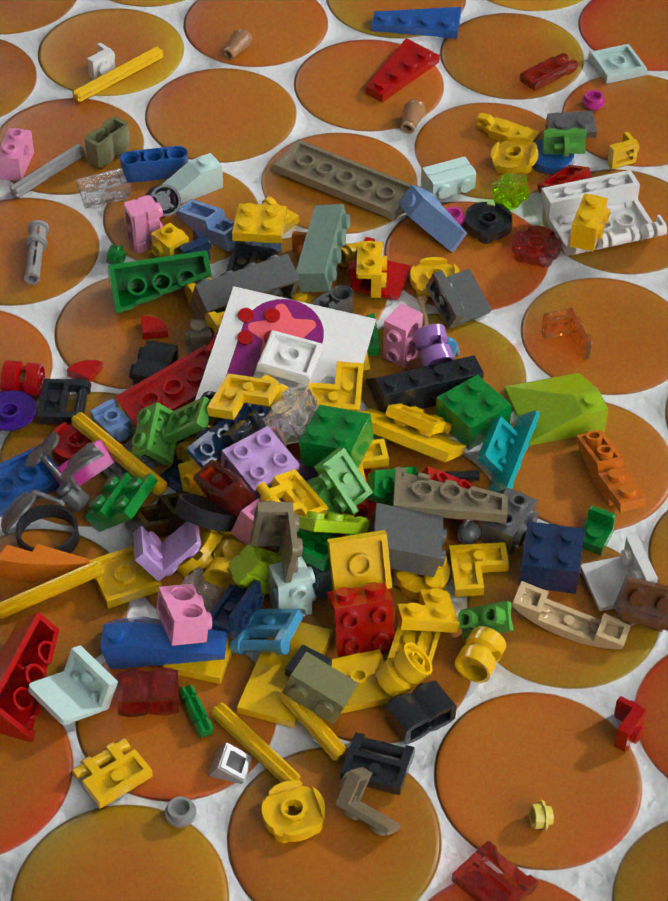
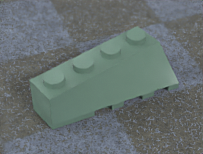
[296,204,351,292]

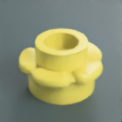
[529,800,554,831]

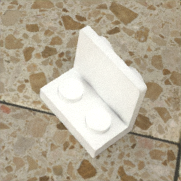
[580,535,658,611]

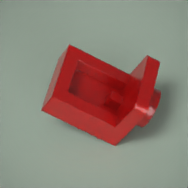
[614,696,646,752]

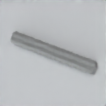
[10,144,85,198]

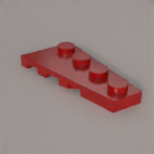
[366,38,440,103]

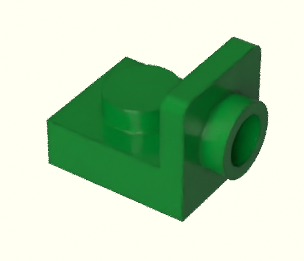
[582,506,616,555]

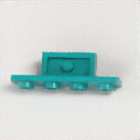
[477,410,540,494]

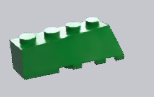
[107,250,212,315]

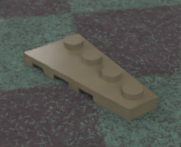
[393,466,508,523]

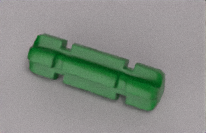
[179,685,213,738]

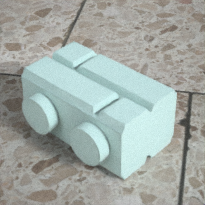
[421,156,476,199]

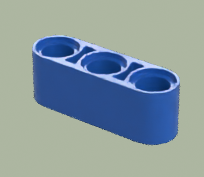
[120,146,188,183]

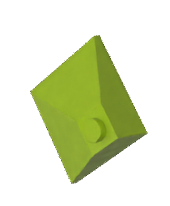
[505,373,608,446]

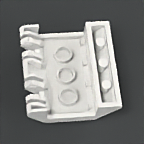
[541,170,667,256]

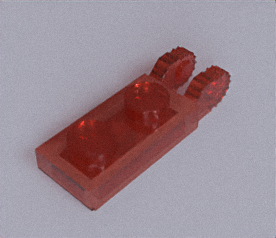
[519,53,578,91]

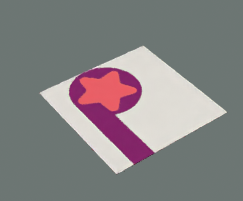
[195,286,376,436]

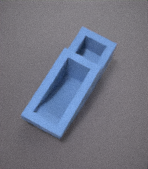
[176,199,244,252]

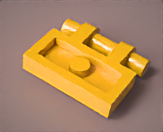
[385,403,452,437]
[256,469,329,516]
[71,738,153,809]

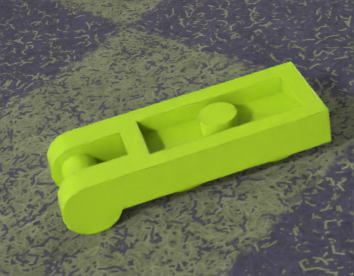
[299,511,370,534]

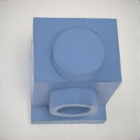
[90,399,133,442]

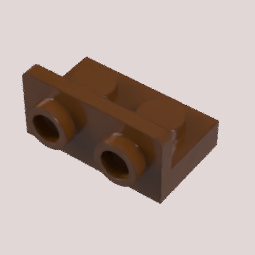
[614,576,668,632]

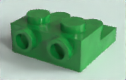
[85,472,158,532]

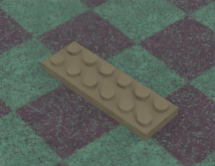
[273,139,415,220]

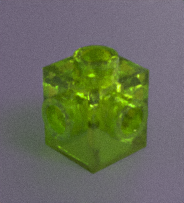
[491,173,530,210]

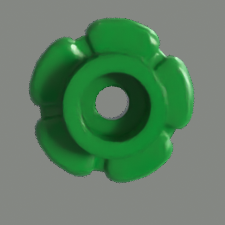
[106,244,127,264]

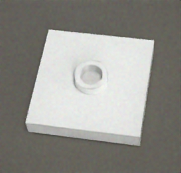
[257,330,323,385]

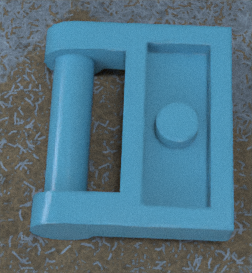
[230,609,303,655]

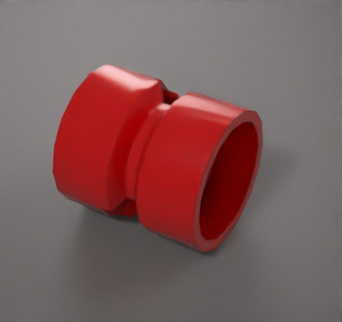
[1,360,46,397]

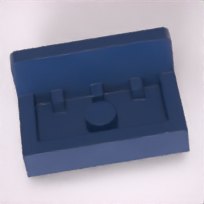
[210,580,264,639]

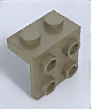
[250,501,303,583]

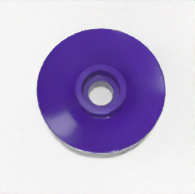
[0,391,37,431]

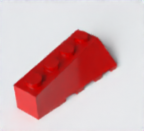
[0,612,60,742]

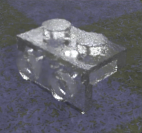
[76,168,132,209]

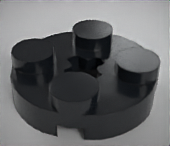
[464,202,512,244]

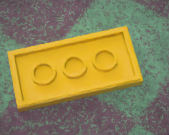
[361,408,467,462]
[237,622,332,729]

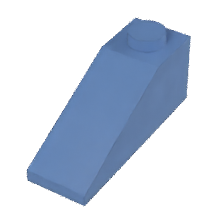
[398,184,467,252]

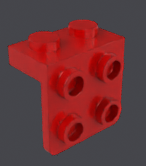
[347,237,411,300]
[327,582,395,657]

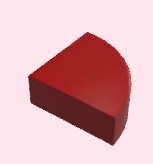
[141,316,168,340]
[67,360,103,383]

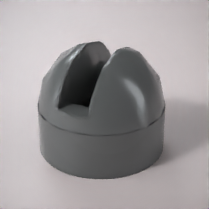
[457,520,482,544]

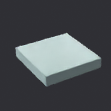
[588,44,647,84]

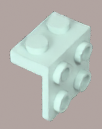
[28,645,118,725]

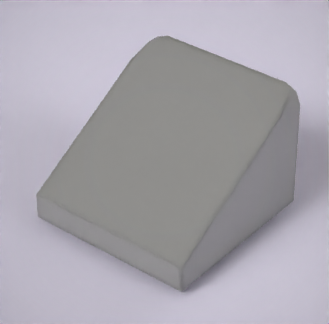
[208,742,252,784]

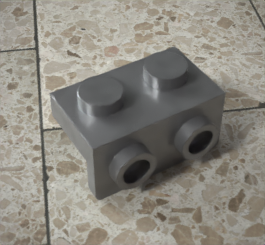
[545,111,597,138]

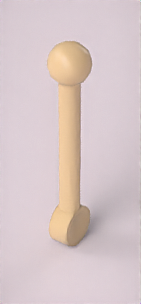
[418,296,429,327]

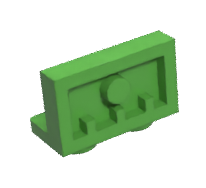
[163,396,218,444]
[131,402,177,466]

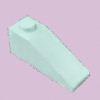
[162,153,223,204]

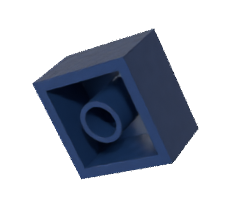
[519,521,585,594]

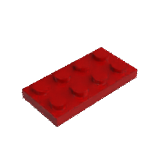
[115,344,210,428]

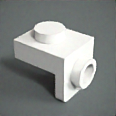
[87,42,115,80]

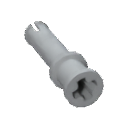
[24,220,49,285]

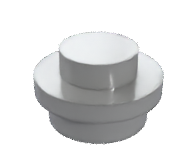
[165,796,197,828]

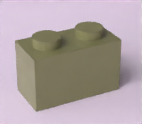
[282,651,359,724]

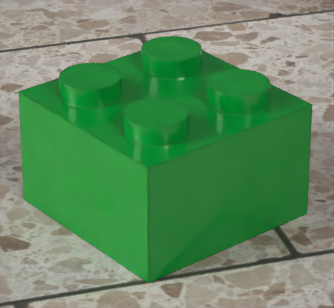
[435,375,512,450]
[299,404,374,468]

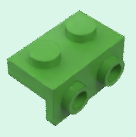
[314,447,373,515]

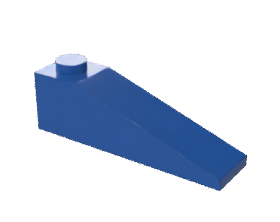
[100,616,227,669]

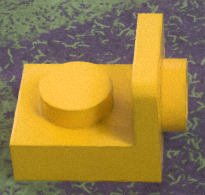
[607,132,639,169]

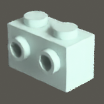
[269,556,316,617]

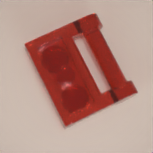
[451,841,539,901]

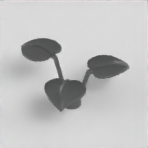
[1,432,104,536]

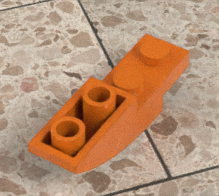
[576,429,646,513]

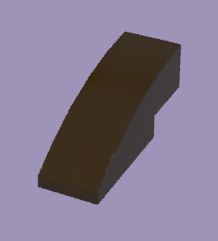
[128,491,216,539]

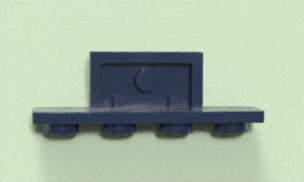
[186,403,272,470]

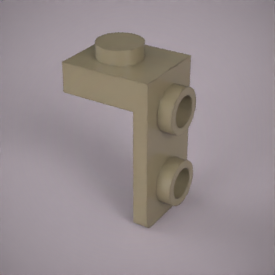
[335,767,401,836]

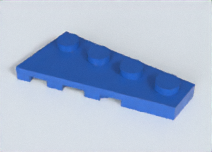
[372,7,462,39]

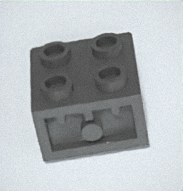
[426,269,492,329]

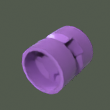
[412,324,454,367]

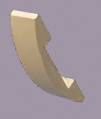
[512,581,631,649]

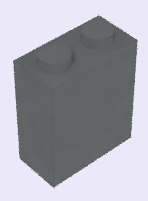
[369,503,447,577]

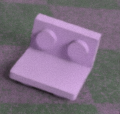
[220,427,299,505]
[133,521,201,581]

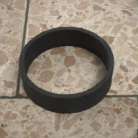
[174,493,239,532]
[16,504,79,553]

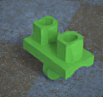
[543,128,587,157]
[458,601,514,640]

